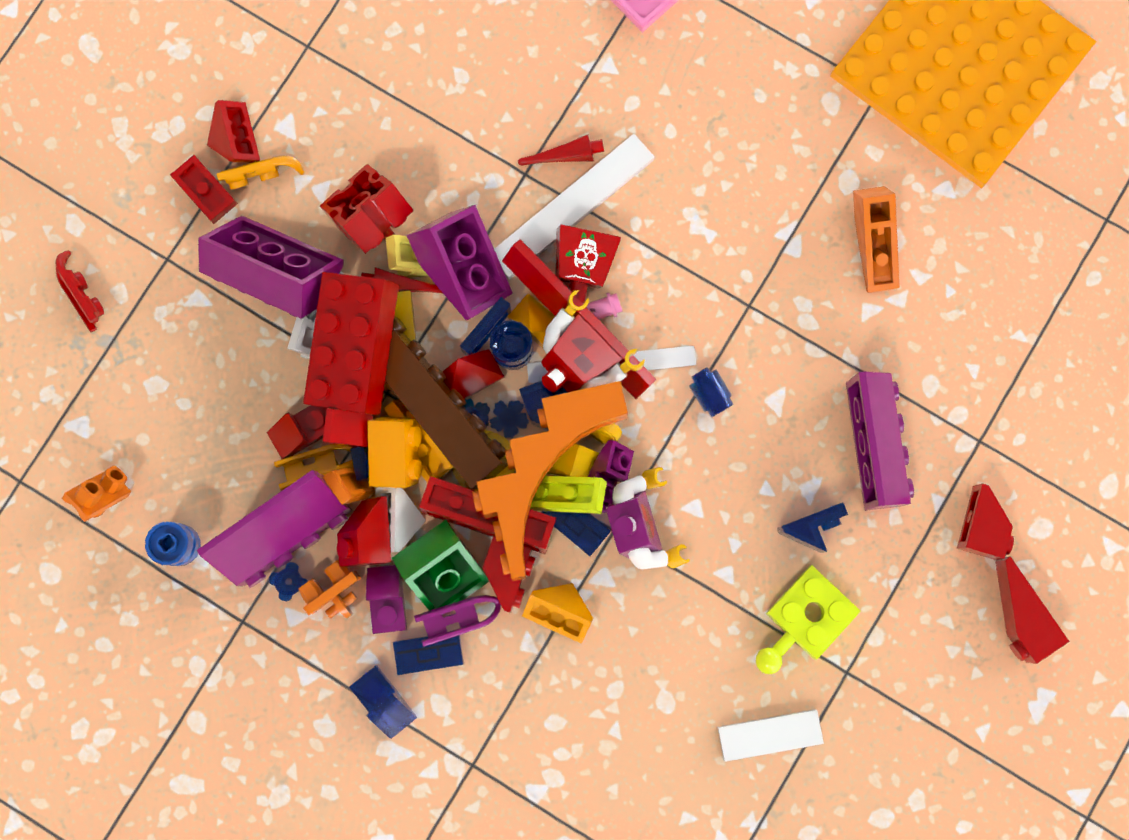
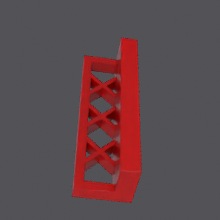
[419,476,556,554]

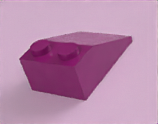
[406,205,513,320]

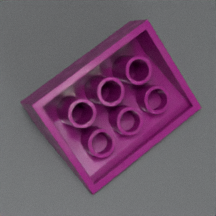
[196,470,352,588]

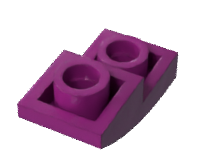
[588,440,634,513]

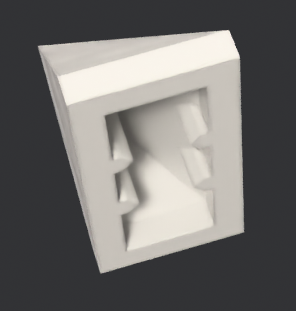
[375,487,426,553]

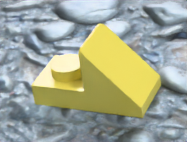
[386,235,428,278]

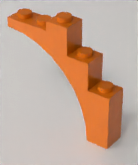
[472,381,628,581]

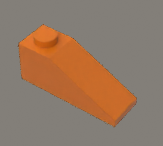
[853,186,900,293]

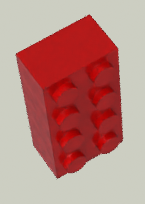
[303,272,399,415]

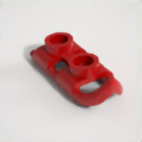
[55,250,104,332]

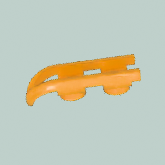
[216,155,304,190]
[274,443,363,491]

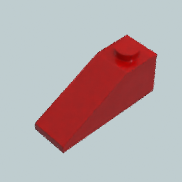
[995,556,1070,664]

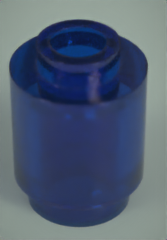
[689,367,734,418]

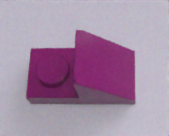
[366,565,407,634]

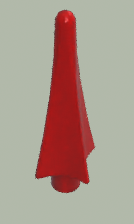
[518,134,605,166]
[361,267,442,293]

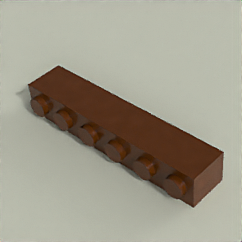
[385,316,508,489]

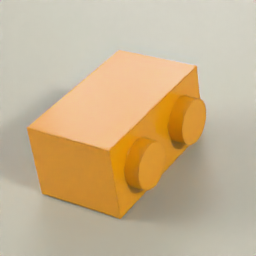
[368,417,422,488]

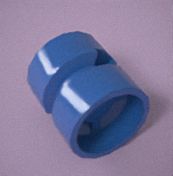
[145,522,201,566]

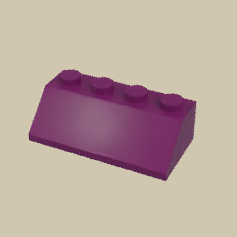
[198,216,344,319]
[846,371,914,511]

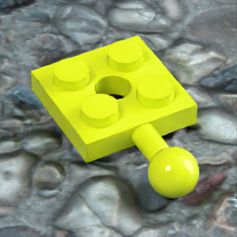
[755,565,861,674]

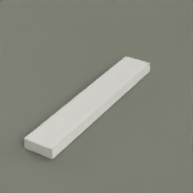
[494,134,655,280]

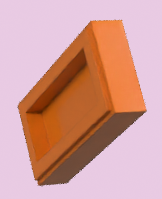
[323,466,375,505]

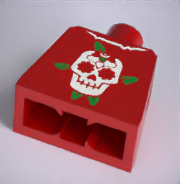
[555,224,621,304]

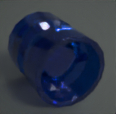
[490,320,534,370]

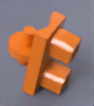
[62,466,131,522]
[298,560,362,619]

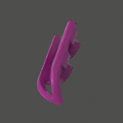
[414,595,501,646]

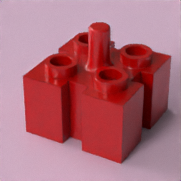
[320,164,414,254]

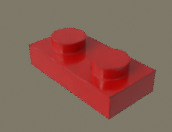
[170,155,238,224]

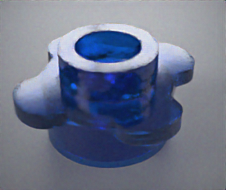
[269,562,308,601]

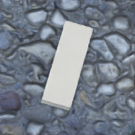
[717,709,824,762]

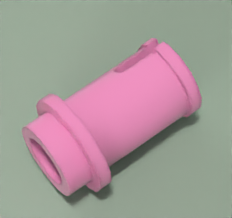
[587,293,623,319]

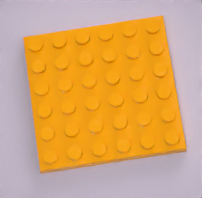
[830,0,1097,189]

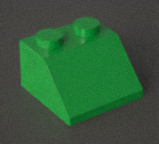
[392,520,489,615]

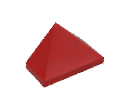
[207,100,260,163]
[442,349,505,399]

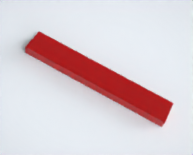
[502,239,656,399]

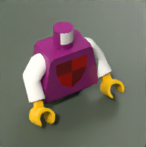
[606,467,690,569]

